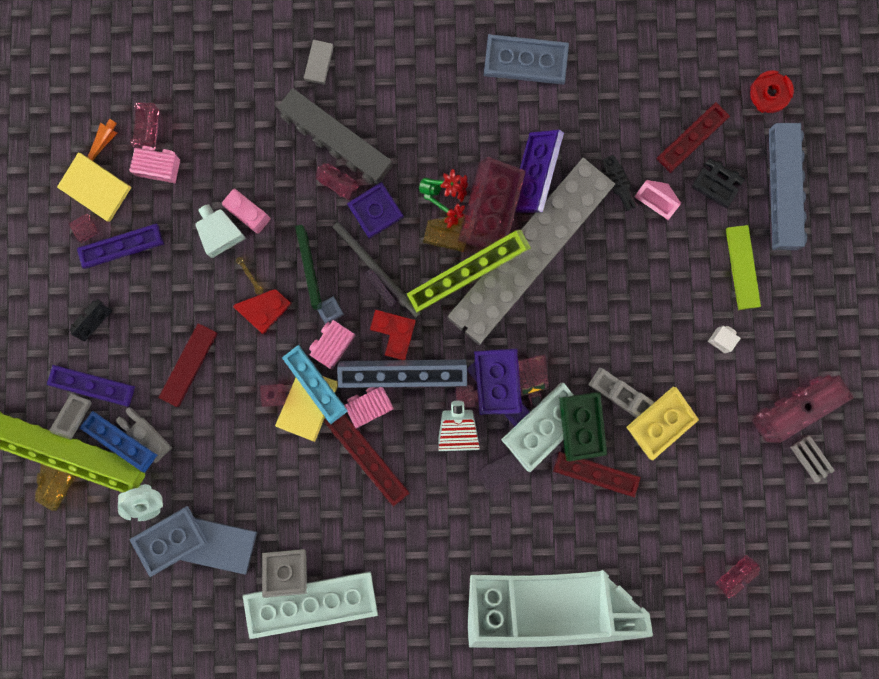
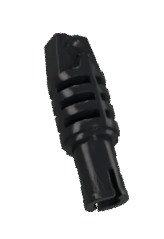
[602,155,638,212]

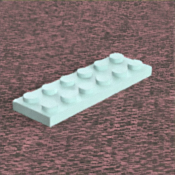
[243,571,378,639]

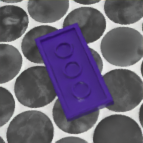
[509,130,564,213]

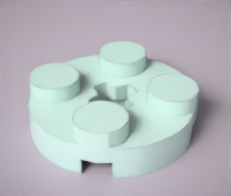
[118,484,163,521]

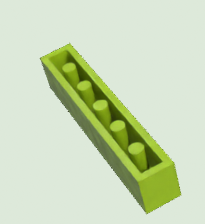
[407,230,531,312]

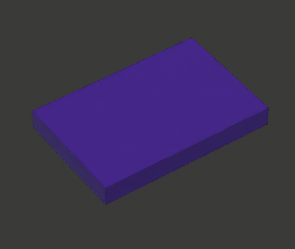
[474,348,522,415]

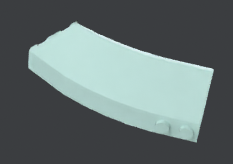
[468,570,653,648]

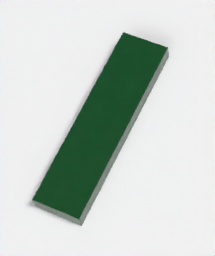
[295,225,322,310]

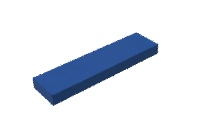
[80,411,158,473]

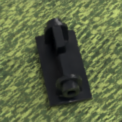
[69,298,113,342]

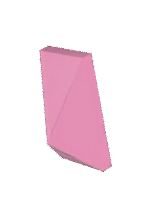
[635,180,681,220]

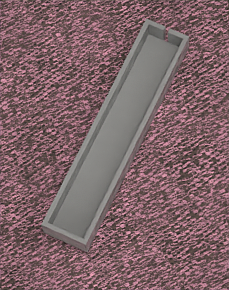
[448,158,615,345]

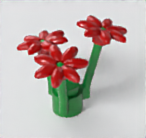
[419,169,469,228]

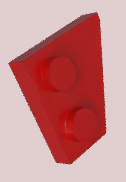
[233,289,292,334]

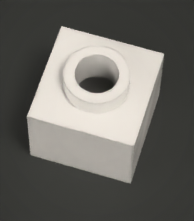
[708,326,741,353]

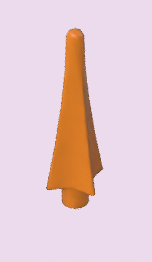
[88,119,117,161]

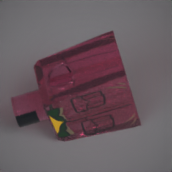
[518,354,549,407]

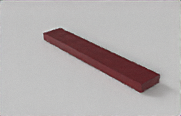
[323,414,410,507]

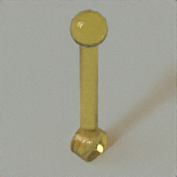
[236,257,263,294]

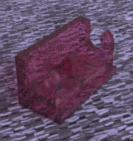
[130,102,159,149]

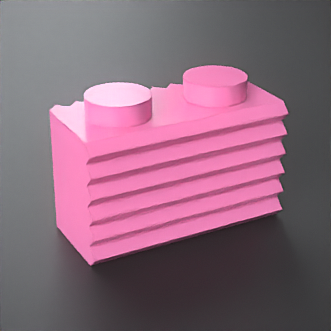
[130,146,180,183]
[222,188,270,234]
[309,320,356,370]
[344,387,394,428]

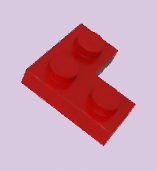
[370,310,416,360]

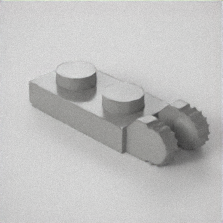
[116,407,172,463]

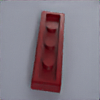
[656,102,730,173]
[158,323,218,407]
[553,451,641,498]

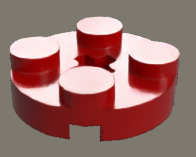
[750,70,794,113]

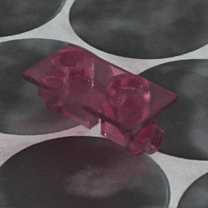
[315,163,359,200]
[715,555,761,598]

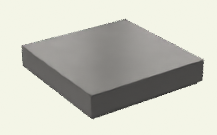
[262,549,307,598]

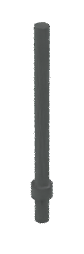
[333,222,422,318]

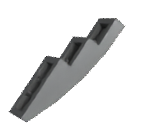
[588,367,655,418]

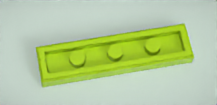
[726,225,761,310]

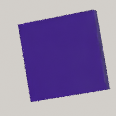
[347,182,404,239]

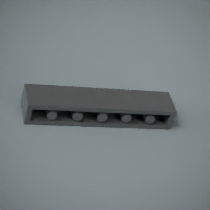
[277,88,393,185]

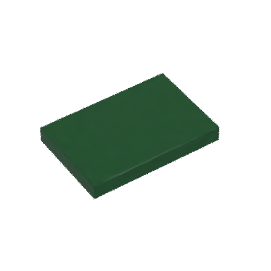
[559,392,607,462]

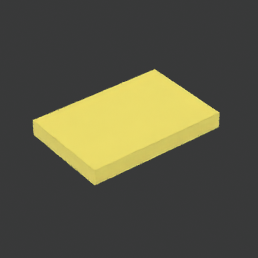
[57,152,132,222]
[275,376,338,442]
[627,387,699,460]

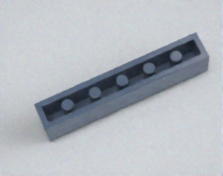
[769,123,807,250]
[337,360,467,388]

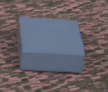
[318,296,344,324]

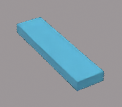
[282,345,348,424]

